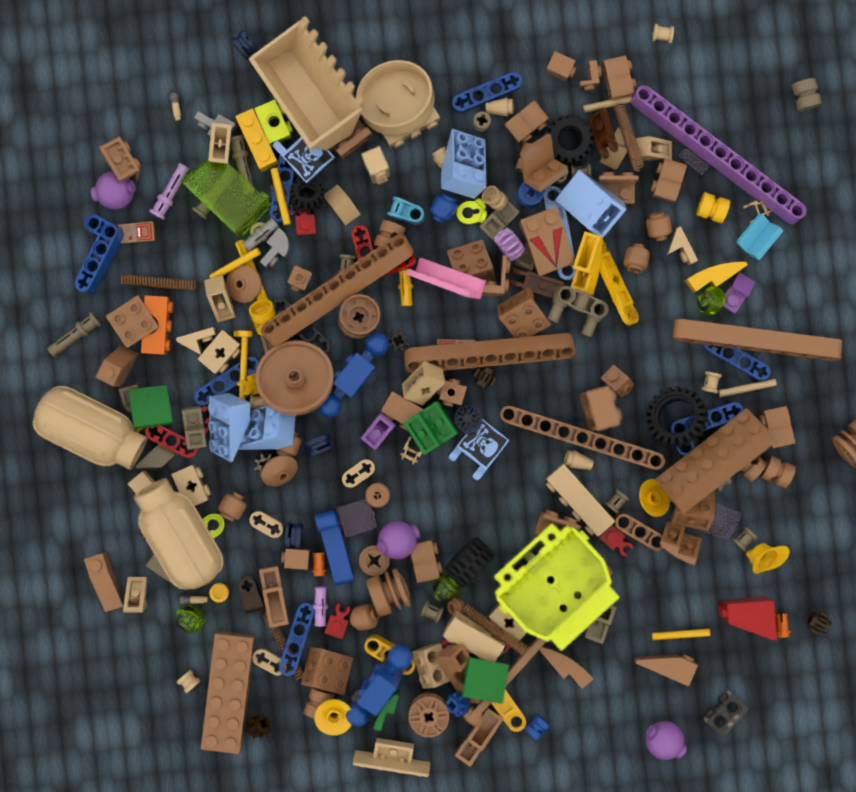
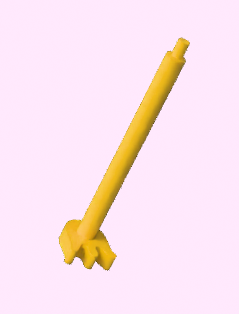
[234,331,253,401]

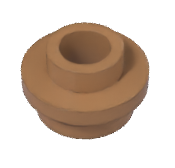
[448,597,465,616]

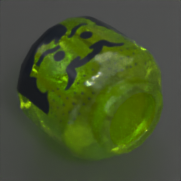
[697,286,726,315]
[433,574,461,602]
[175,605,205,633]

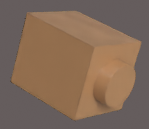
[545,51,577,82]
[281,547,310,570]

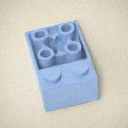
[441,129,486,199]
[555,169,627,237]
[208,393,250,462]
[238,406,296,450]

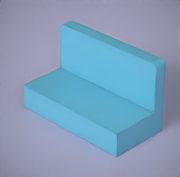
[736,213,783,260]

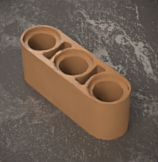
[613,513,663,551]

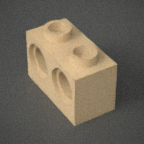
[412,643,450,689]

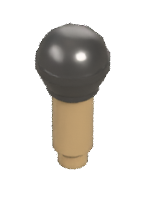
[167,91,181,121]
[178,593,207,607]

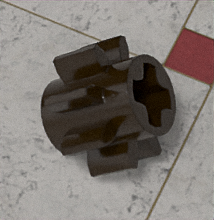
[387,329,409,353]
[473,367,497,389]
[807,610,832,636]
[247,714,271,740]

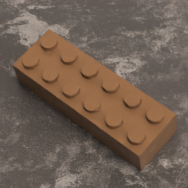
[655,408,776,514]
[201,631,256,754]

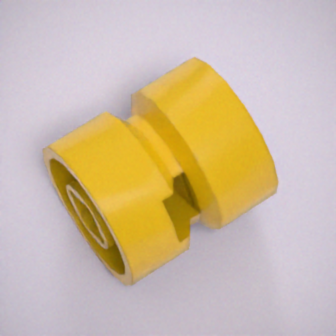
[696,192,730,224]
[249,299,276,336]

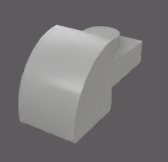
[194,111,237,137]
[260,228,290,269]

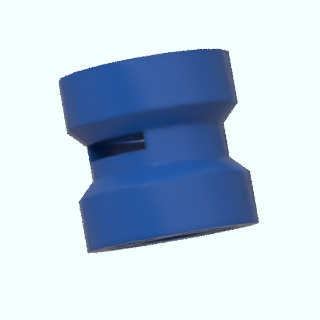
[524,713,551,741]

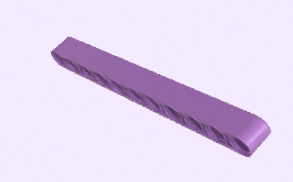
[631,85,806,224]

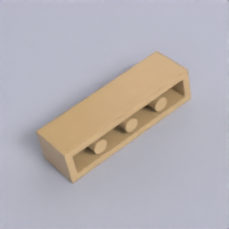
[545,463,615,537]

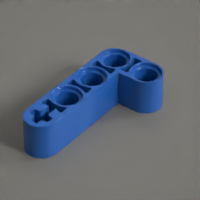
[75,214,124,294]
[669,402,744,456]
[315,509,355,586]

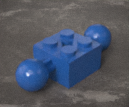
[318,332,389,417]
[346,645,413,727]

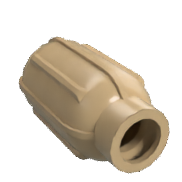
[33,386,148,470]
[133,478,223,590]

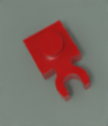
[295,209,316,236]
[598,525,634,557]
[324,603,350,639]

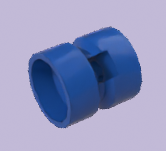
[517,183,543,208]

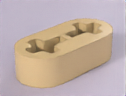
[342,459,375,488]
[249,511,284,538]
[252,648,287,676]

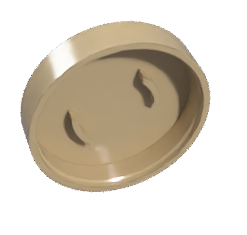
[356,60,435,135]

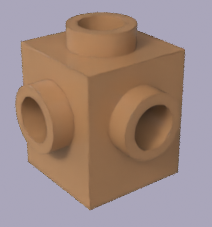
[437,378,467,407]

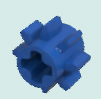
[446,691,470,717]

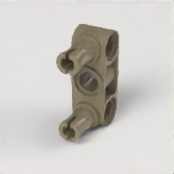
[547,285,609,337]

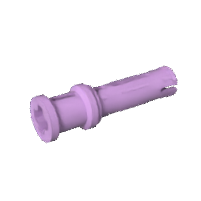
[149,163,190,220]

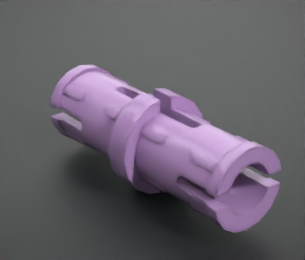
[313,586,328,626]

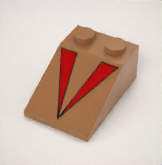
[519,207,575,277]

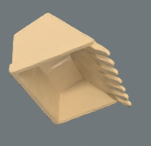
[249,16,364,150]

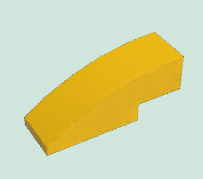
[570,232,603,295]
[685,262,748,293]

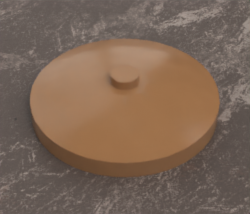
[255,341,334,416]

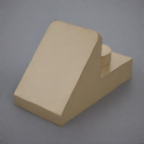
[600,128,633,171]
[666,226,698,266]
[176,327,217,355]
[123,577,148,612]

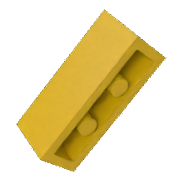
[235,108,278,172]

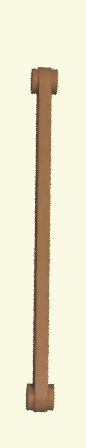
[462,563,613,727]

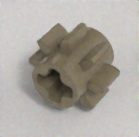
[254,454,272,476]

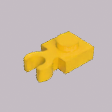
[237,373,258,396]

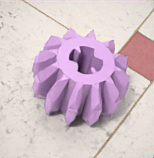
[494,228,525,261]

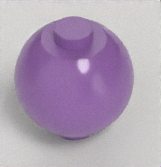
[91,171,136,210]
[377,521,420,560]
[646,721,687,760]

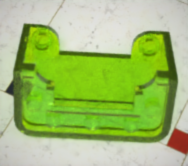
[181,157,271,238]

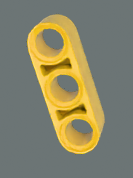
[364,634,415,675]

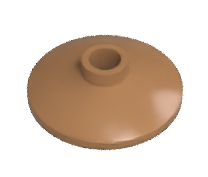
[226,265,262,303]
[261,455,298,487]

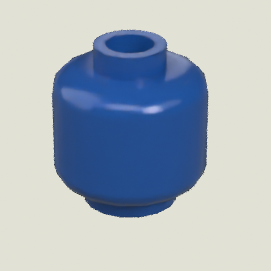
[430,193,458,223]

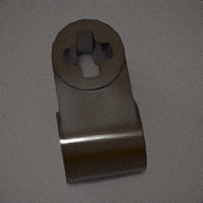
[238,575,265,614]

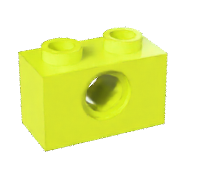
[254,100,293,147]

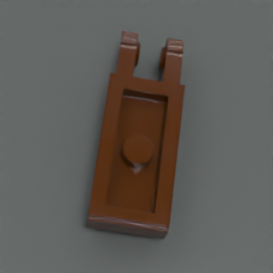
[588,107,619,159]
[509,268,564,299]

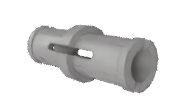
[242,218,279,251]

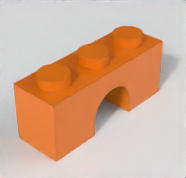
[141,295,174,355]

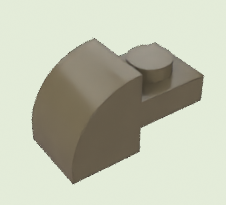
[584,605,617,644]

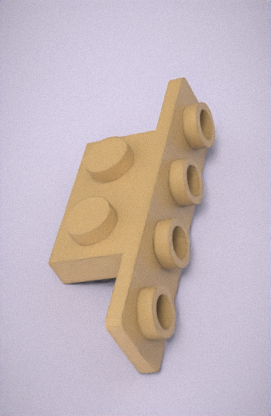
[353,738,430,777]

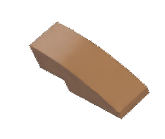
[259,565,289,628]
[539,645,593,689]
[453,708,503,767]

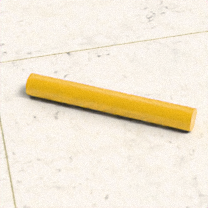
[270,168,291,226]
[209,248,261,278]
[652,629,710,640]

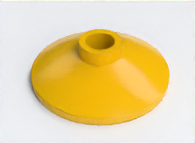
[639,479,670,517]
[314,699,351,735]

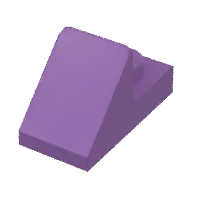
[718,272,755,314]
[361,413,395,450]

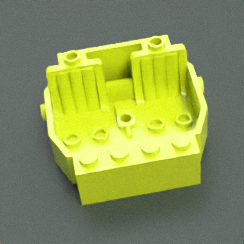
[494,523,620,651]

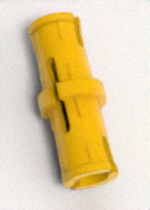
[398,268,413,306]

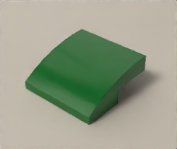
[128,385,173,429]
[403,400,459,455]
[461,657,509,704]
[374,688,400,731]

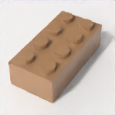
[579,386,622,431]

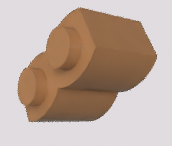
[602,55,636,100]
[504,100,549,144]
[650,158,687,203]
[759,406,795,449]
[411,539,443,583]

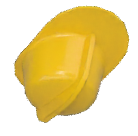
[746,543,790,574]

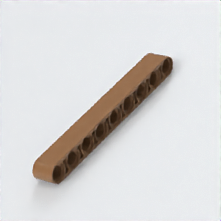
[261,234,414,346]
[673,319,843,361]
[404,333,576,373]
[500,406,665,470]

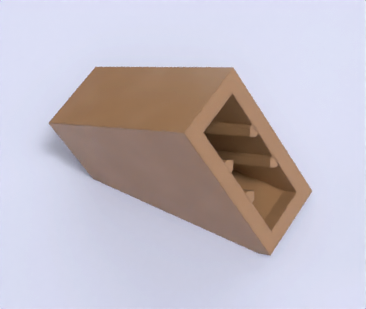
[95,344,139,387]

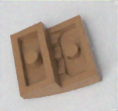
[660,521,702,565]

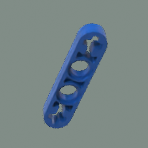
[452,72,522,113]
[270,148,295,223]
[702,344,771,381]
[194,357,259,405]
[278,603,314,676]

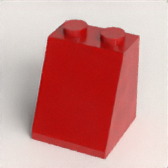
[717,596,777,640]

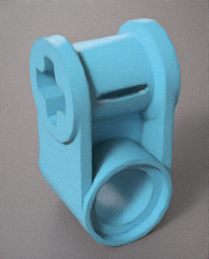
[387,196,425,225]

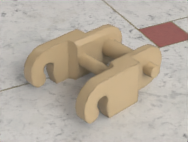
[743,201,772,224]
[401,436,422,465]

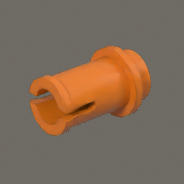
[312,553,327,576]
[775,613,791,638]

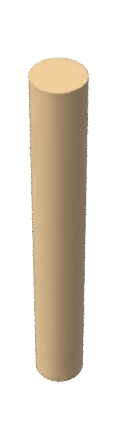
[583,94,640,113]
[718,378,776,398]

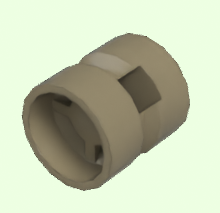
[791,78,822,112]

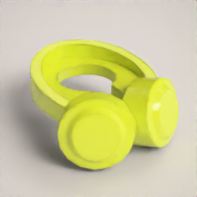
[456,198,487,224]
[202,514,224,539]

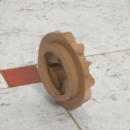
[359,545,390,576]

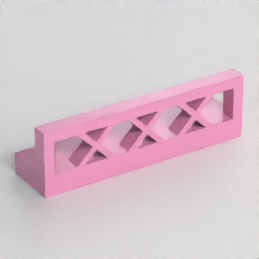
[406,258,486,299]

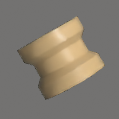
[176,669,201,693]

